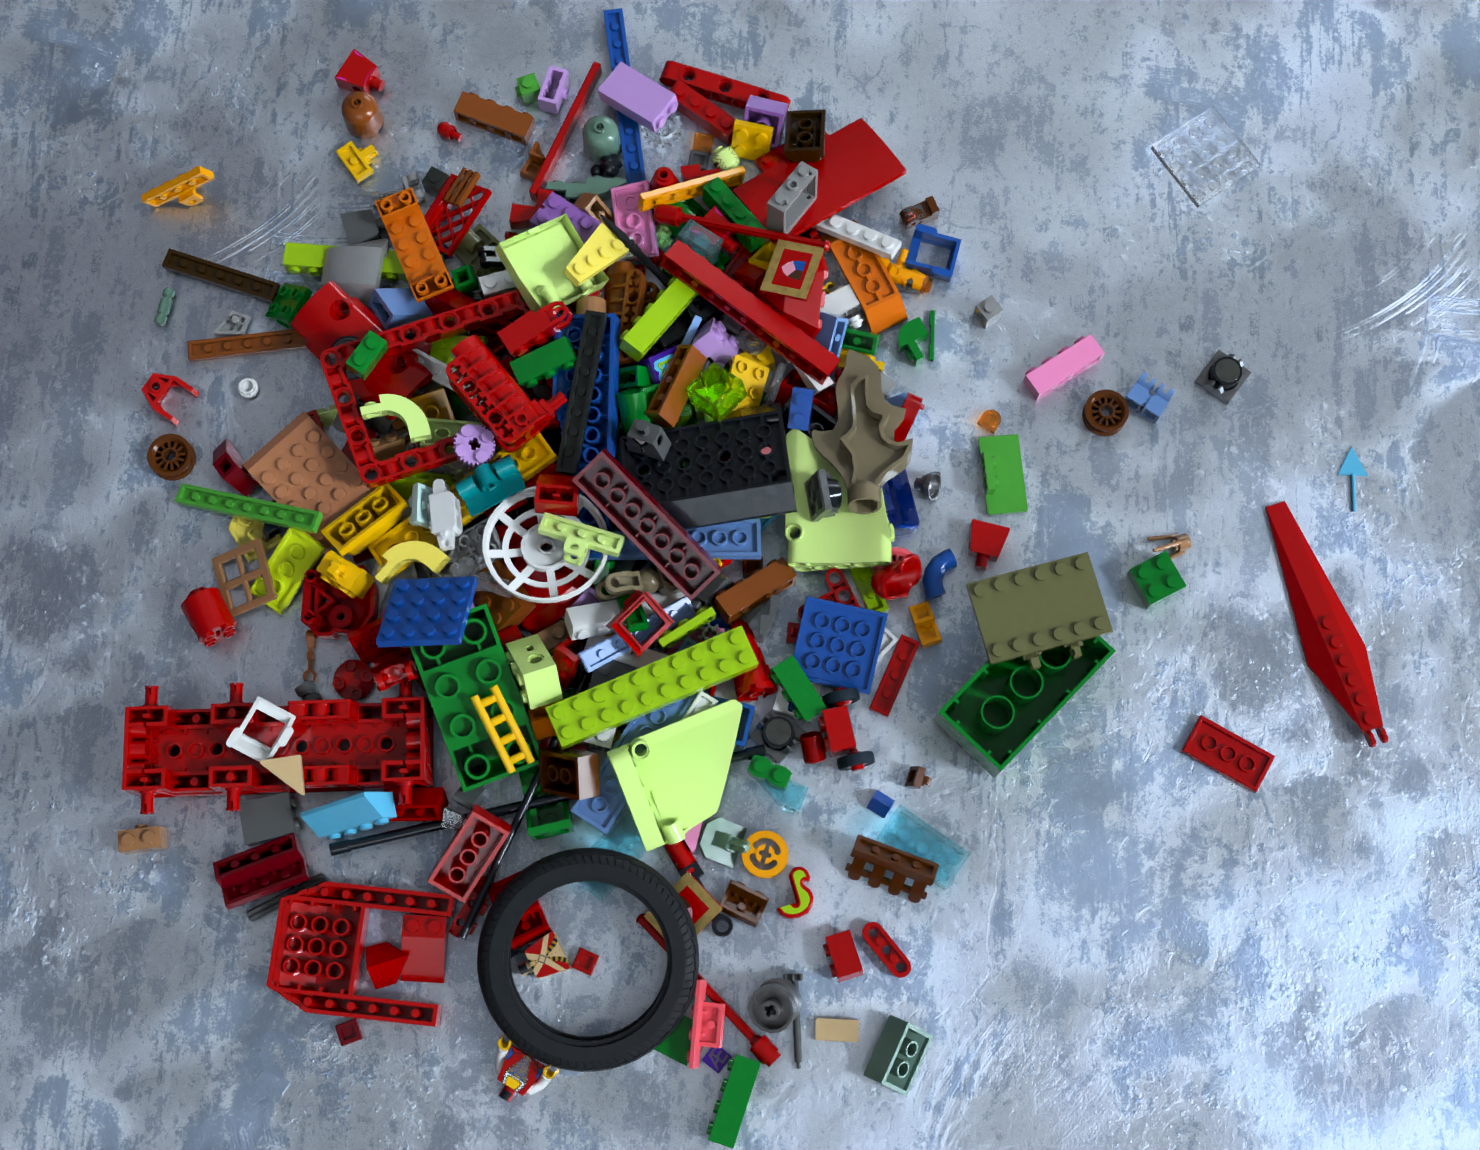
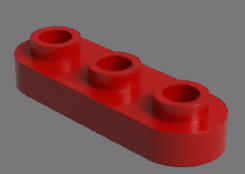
[862,922,911,978]

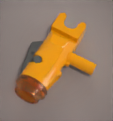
[880,248,934,294]

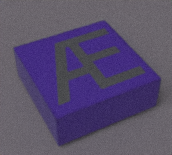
[702,1047,732,1074]

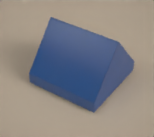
[866,790,895,818]

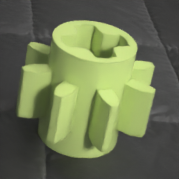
[656,225,673,249]

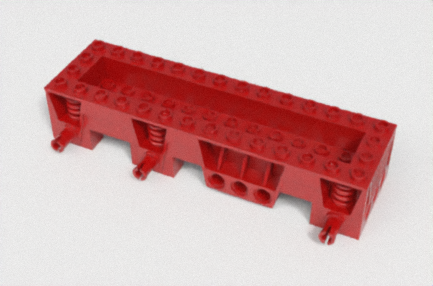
[122,680,434,815]

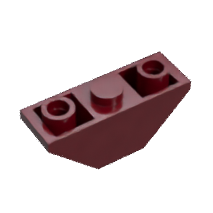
[212,438,260,497]

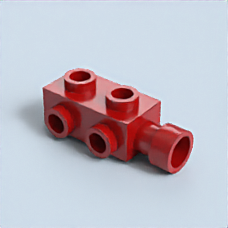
[448,876,495,938]

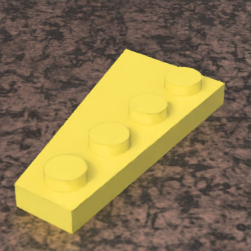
[563,222,629,287]

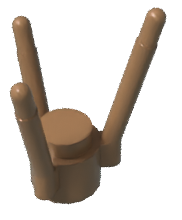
[1147,533,1191,560]

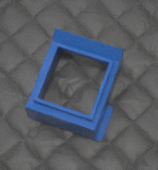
[905,224,962,282]

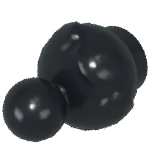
[590,153,623,177]

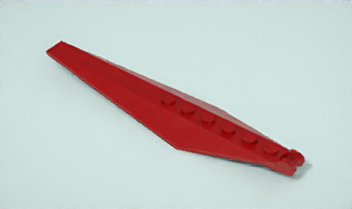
[1265,501,1389,748]

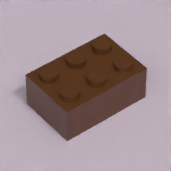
[538,746,600,800]

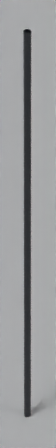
[458,466,681,939]

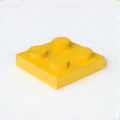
[731,119,774,160]

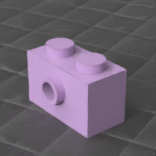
[537,65,570,115]

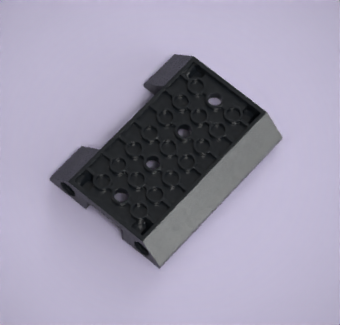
[619,402,797,530]

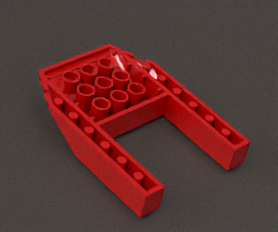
[266,881,457,1027]

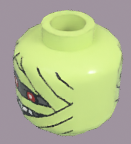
[711,145,740,172]

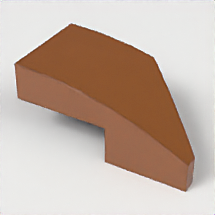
[520,141,545,182]

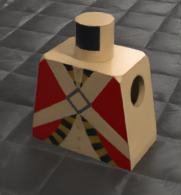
[517,931,572,979]

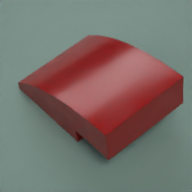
[488,870,552,950]

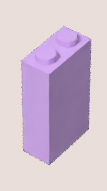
[597,62,678,133]

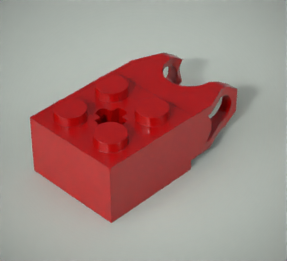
[497,301,573,358]

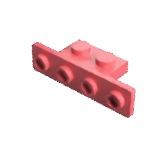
[687,979,726,1069]

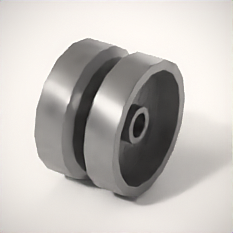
[748,978,802,1033]

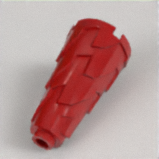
[729,619,777,702]

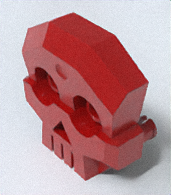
[301,565,379,639]

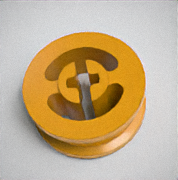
[742,831,788,879]

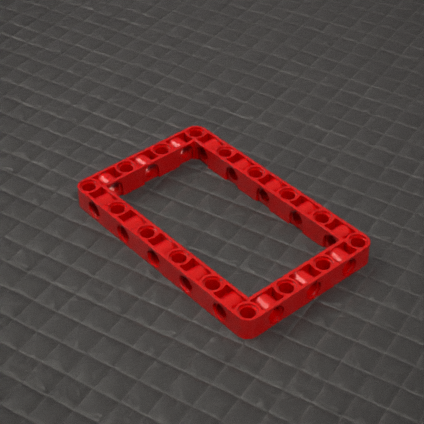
[320,289,560,488]

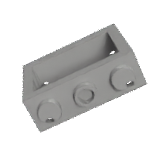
[767,161,818,234]

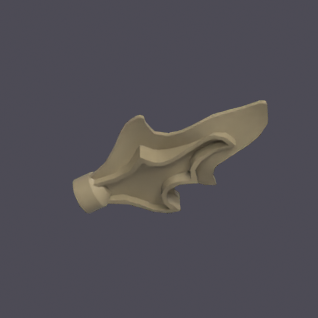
[811,349,913,514]

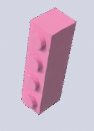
[1023,334,1105,401]

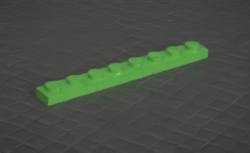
[174,483,324,534]

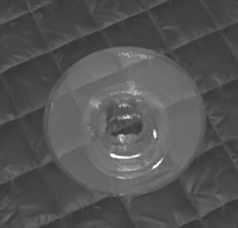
[735,329,767,354]

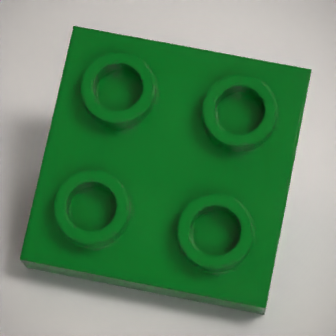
[265,283,313,329]

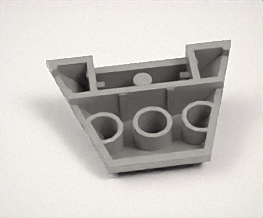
[320,238,390,310]

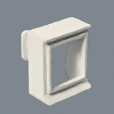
[226,696,296,762]

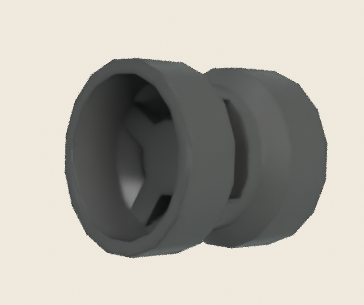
[295,680,323,701]

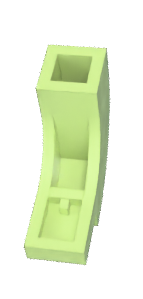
[360,394,432,443]

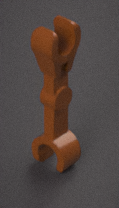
[303,630,318,682]

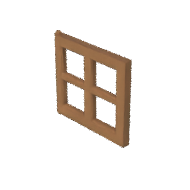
[211,538,278,617]

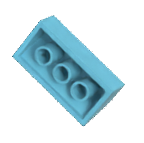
[300,792,397,841]

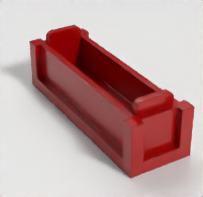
[894,392,925,442]

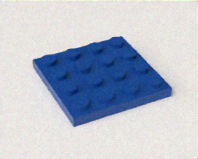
[376,576,478,647]
[793,595,888,695]

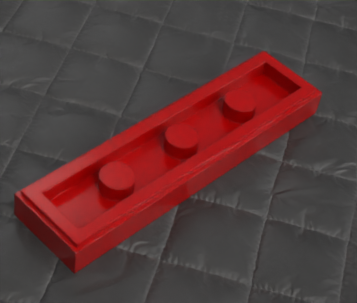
[869,634,920,718]

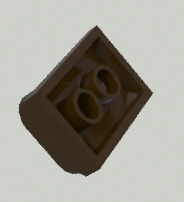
[784,109,826,163]

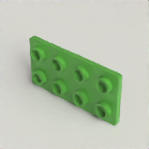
[978,434,1028,515]

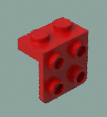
[552,635,582,689]

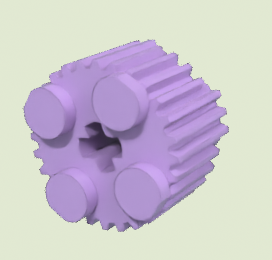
[453,423,496,469]

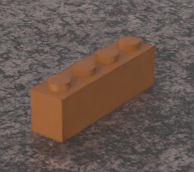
[453,91,536,146]
[645,345,707,428]
[714,557,797,625]

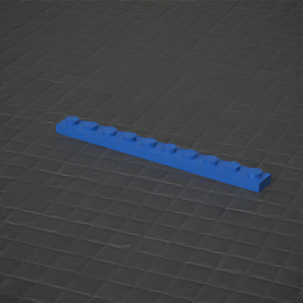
[603,8,646,184]

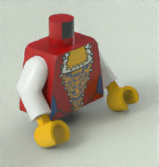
[495,1034,559,1102]

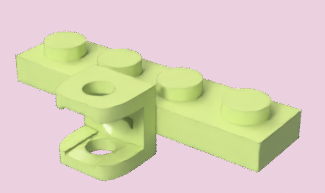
[538,512,625,566]

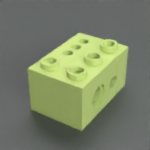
[505,634,563,710]

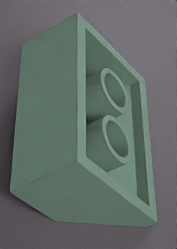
[863,1015,933,1096]

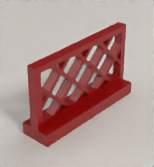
[424,174,492,257]

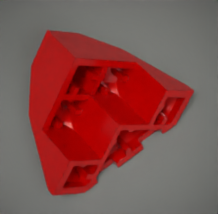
[756,255,828,339]
[512,558,589,635]

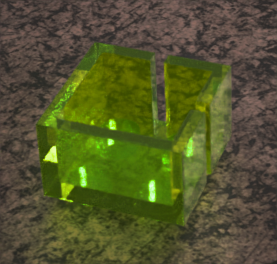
[685,362,748,423]

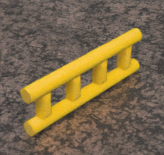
[470,684,535,774]

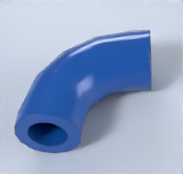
[922,548,957,601]

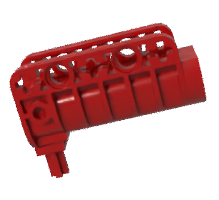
[446,335,568,453]

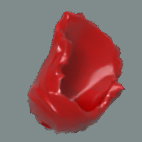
[871,554,922,600]

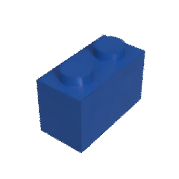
[787,386,815,431]

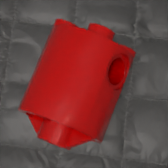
[181,587,237,647]

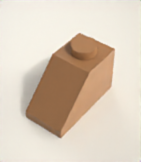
[573,192,615,229]

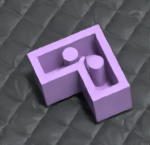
[692,317,739,363]

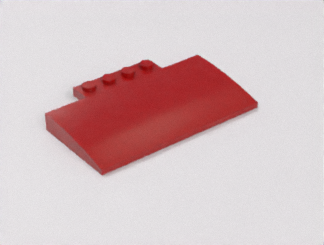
[732,118,907,246]

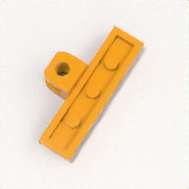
[141,166,214,208]

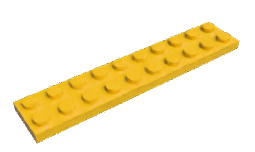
[368,433,558,577]

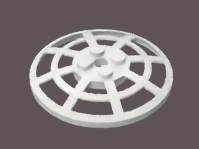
[482,486,608,603]

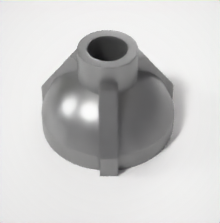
[914,471,941,501]

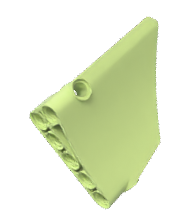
[785,429,895,572]

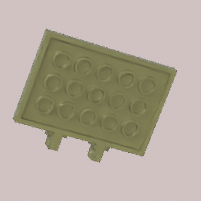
[966,552,1113,671]

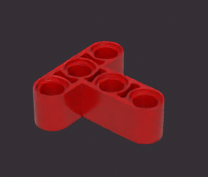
[797,568,860,623]

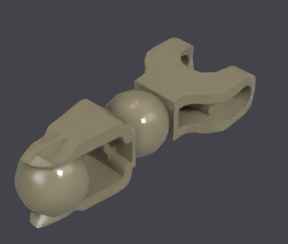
[594,566,681,602]

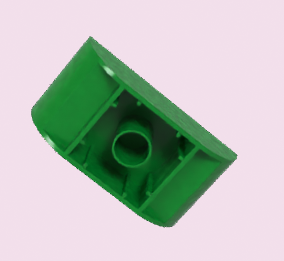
[410,603,540,792]

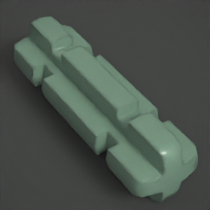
[154,287,175,326]

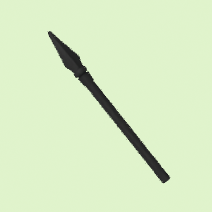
[600,214,709,325]

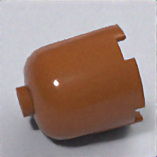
[341,91,384,140]

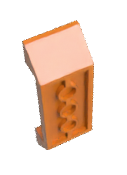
[375,187,455,303]
[819,220,908,334]

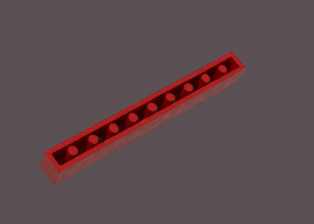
[660,240,840,385]

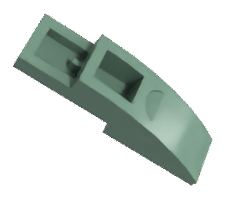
[547,175,627,204]

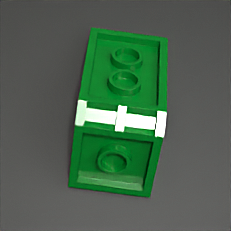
[519,767,575,841]

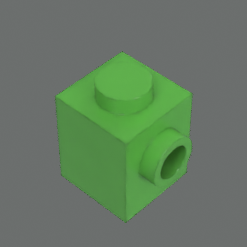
[514,73,541,106]

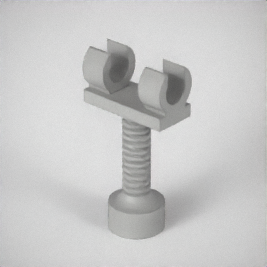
[370,173,425,208]

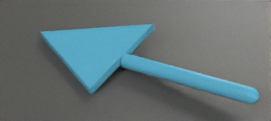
[1337,447,1368,512]

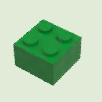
[1127,551,1186,609]

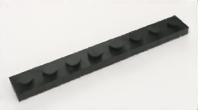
[555,310,608,475]

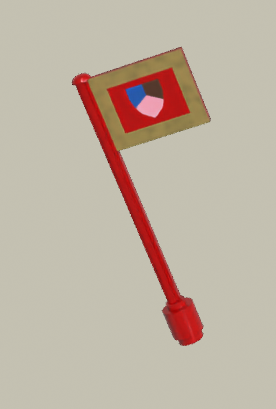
[654,204,830,301]
[636,871,781,1067]

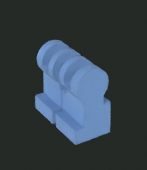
[1125,372,1175,424]

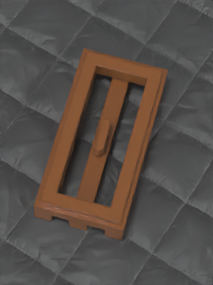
[443,167,481,208]

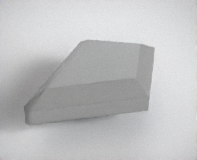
[213,310,251,335]

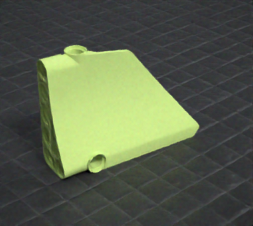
[607,699,743,852]

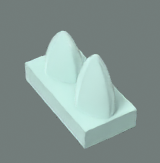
[407,483,433,529]

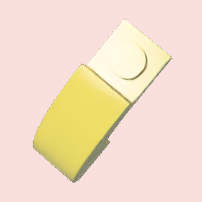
[375,541,451,585]

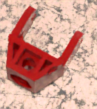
[141,373,199,426]

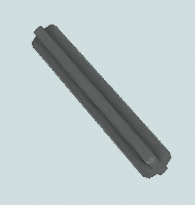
[246,873,327,921]

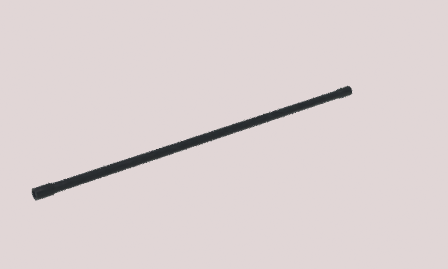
[329,744,767,856]

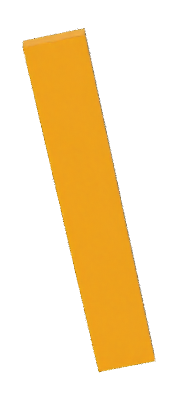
[637,166,746,212]

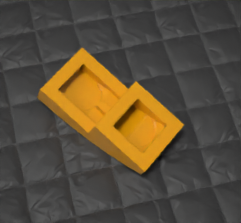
[908,601,942,649]

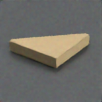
[260,755,305,796]

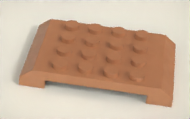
[243,411,376,554]

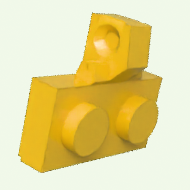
[336,141,378,183]

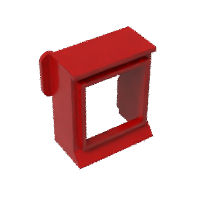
[605,590,674,658]

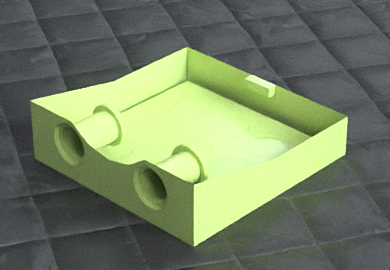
[495,214,609,312]

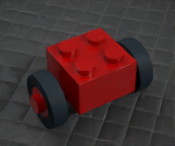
[818,687,875,772]

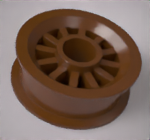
[1082,390,1129,436]
[147,434,196,481]

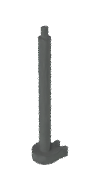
[783,973,803,1069]

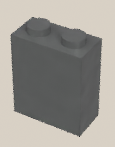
[239,792,302,846]

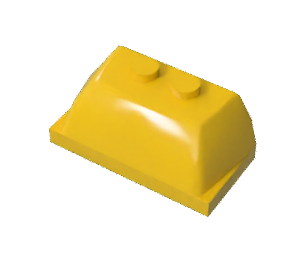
[321,483,409,557]

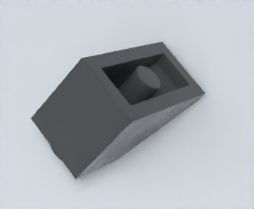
[452,785,488,810]

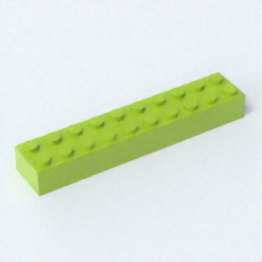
[545,625,759,750]

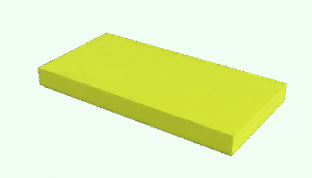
[250,528,326,615]

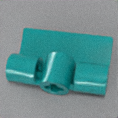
[455,454,526,517]

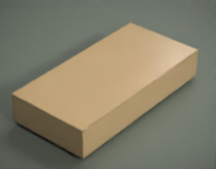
[815,1018,859,1042]

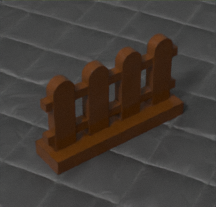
[845,834,939,903]

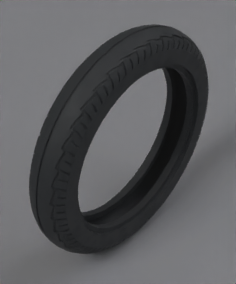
[477,848,699,1072]

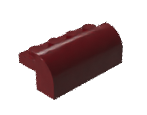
[213,833,310,910]

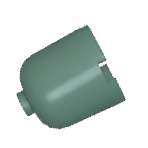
[582,115,622,163]

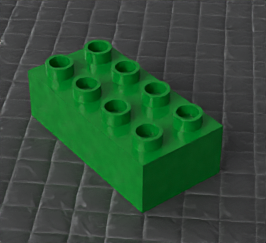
[933,636,1116,778]

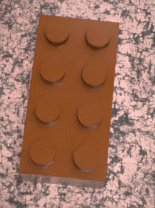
[471,558,536,633]

